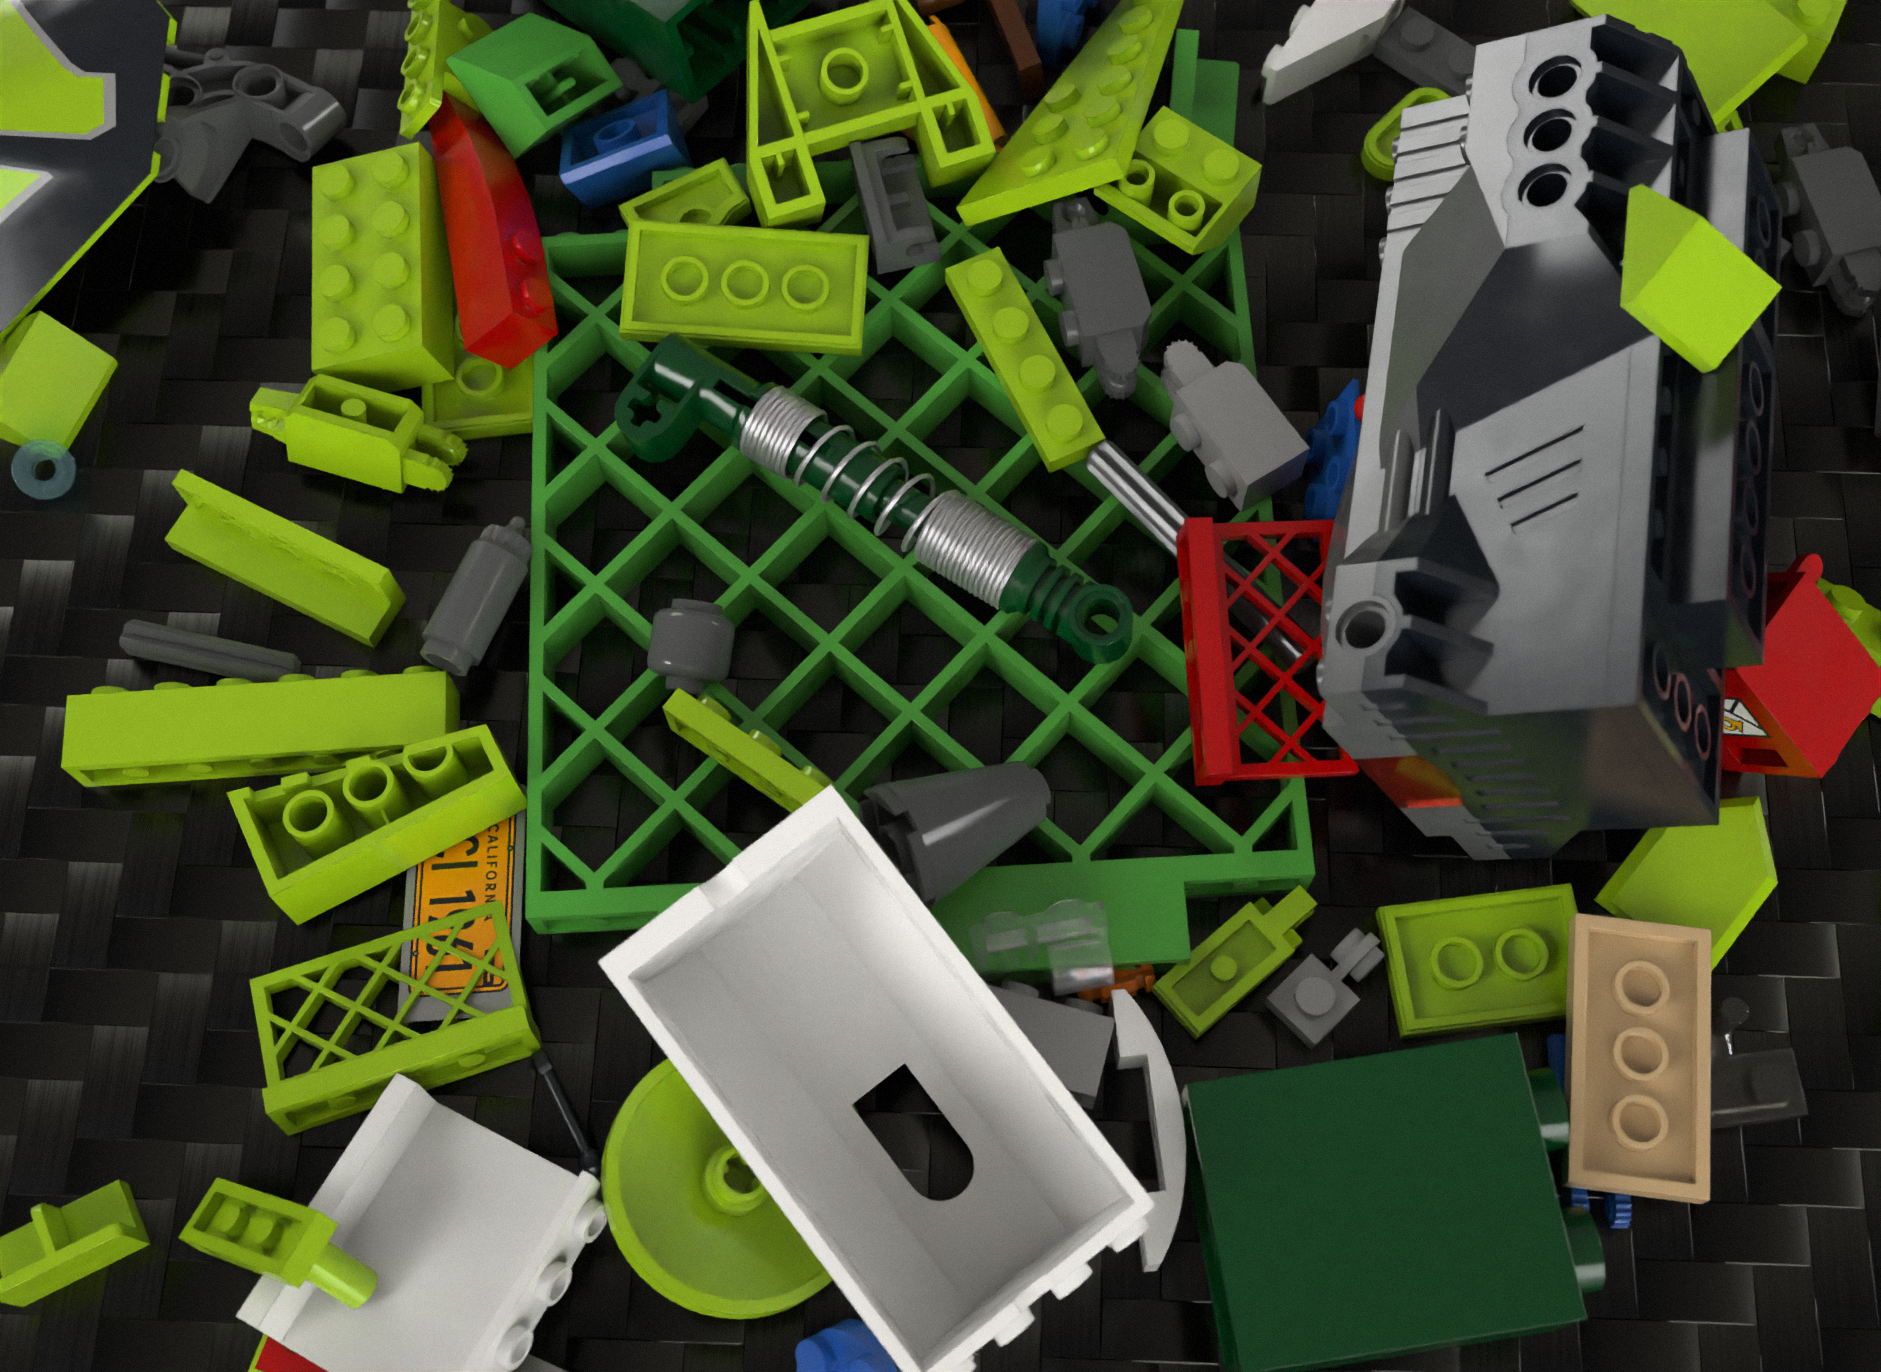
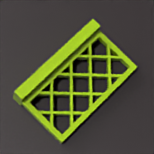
[249,900,543,1136]

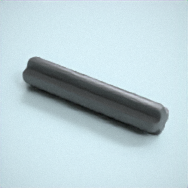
[119,619,302,683]

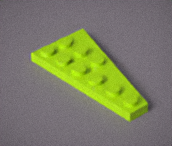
[956,0,1184,227]

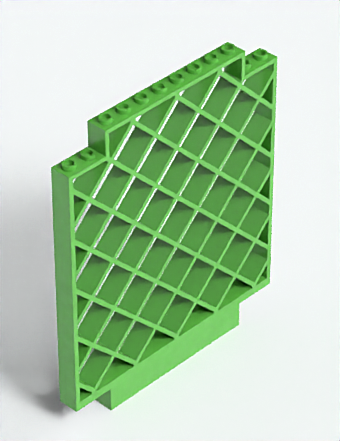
[525,152,1315,985]

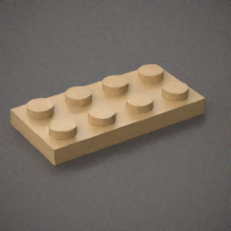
[1561,913,1711,1204]

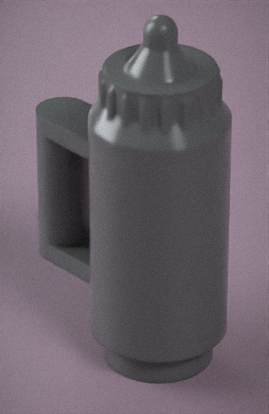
[420,516,533,676]

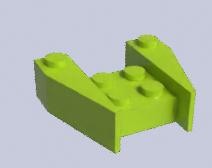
[746,0,996,230]

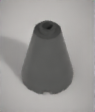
[859,761,1051,909]

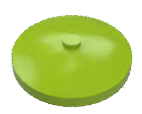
[601,1058,860,1319]

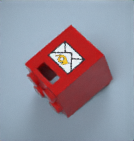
[1722,553,1881,778]

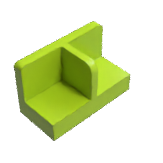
[0,1179,151,1307]

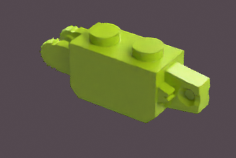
[249,374,468,494]

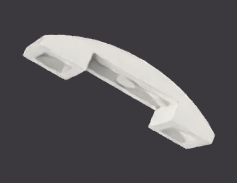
[1108,989,1186,1272]

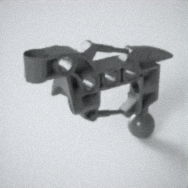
[153,48,347,204]

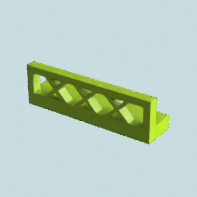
[165,469,407,649]

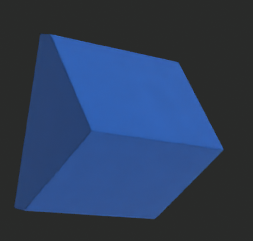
[559,88,694,211]

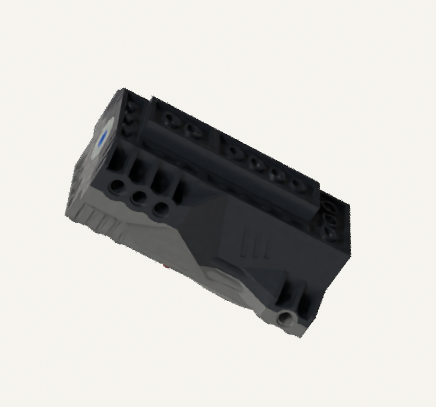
[1317,14,1783,860]

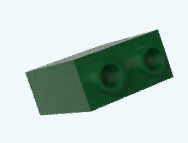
[1180,1032,1605,1372]

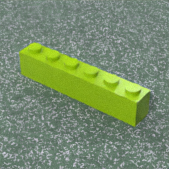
[61,666,460,787]

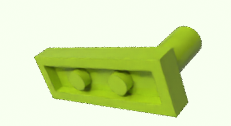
[178,1177,378,1308]

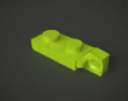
[1151,885,1318,1040]

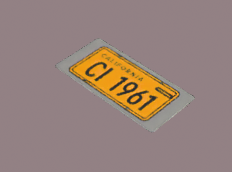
[397,784,527,1023]

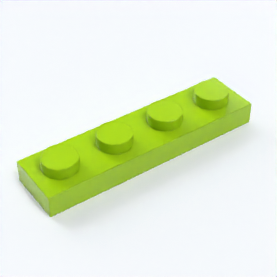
[945,247,1106,473]

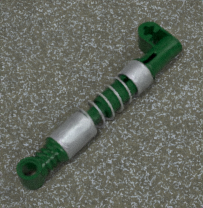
[614,332,1133,664]

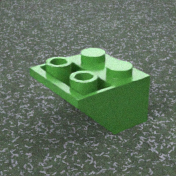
[446,12,623,159]

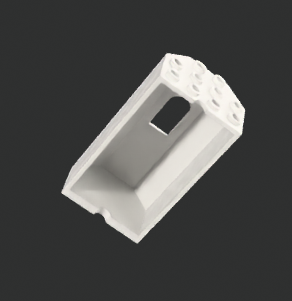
[598,785,1156,1372]

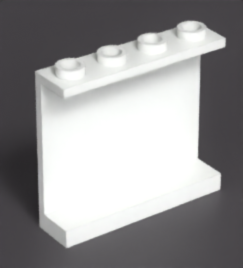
[236,1073,607,1372]

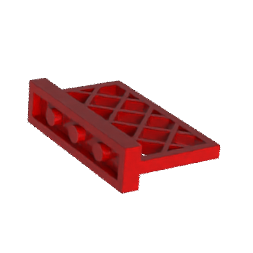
[1176,517,1359,786]

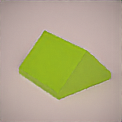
[1620,184,1782,373]
[0,310,118,461]

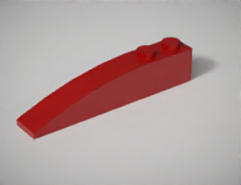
[428,90,559,370]

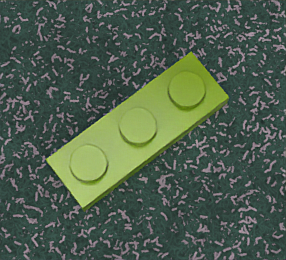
[662,687,835,814]

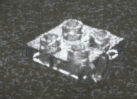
[969,899,1115,996]

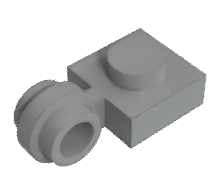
[1264,927,1386,1050]

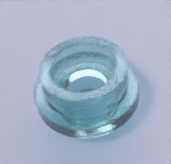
[11,439,76,500]

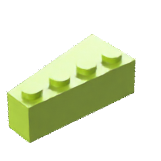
[226,724,527,926]

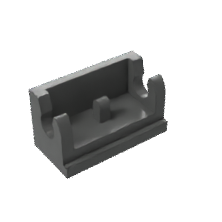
[849,137,941,274]

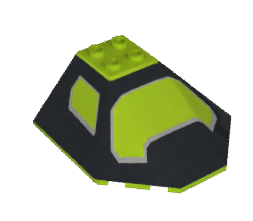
[0,0,177,343]

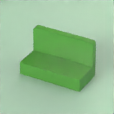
[1168,29,1239,147]

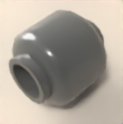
[647,598,735,695]

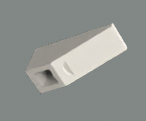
[1261,0,1404,105]

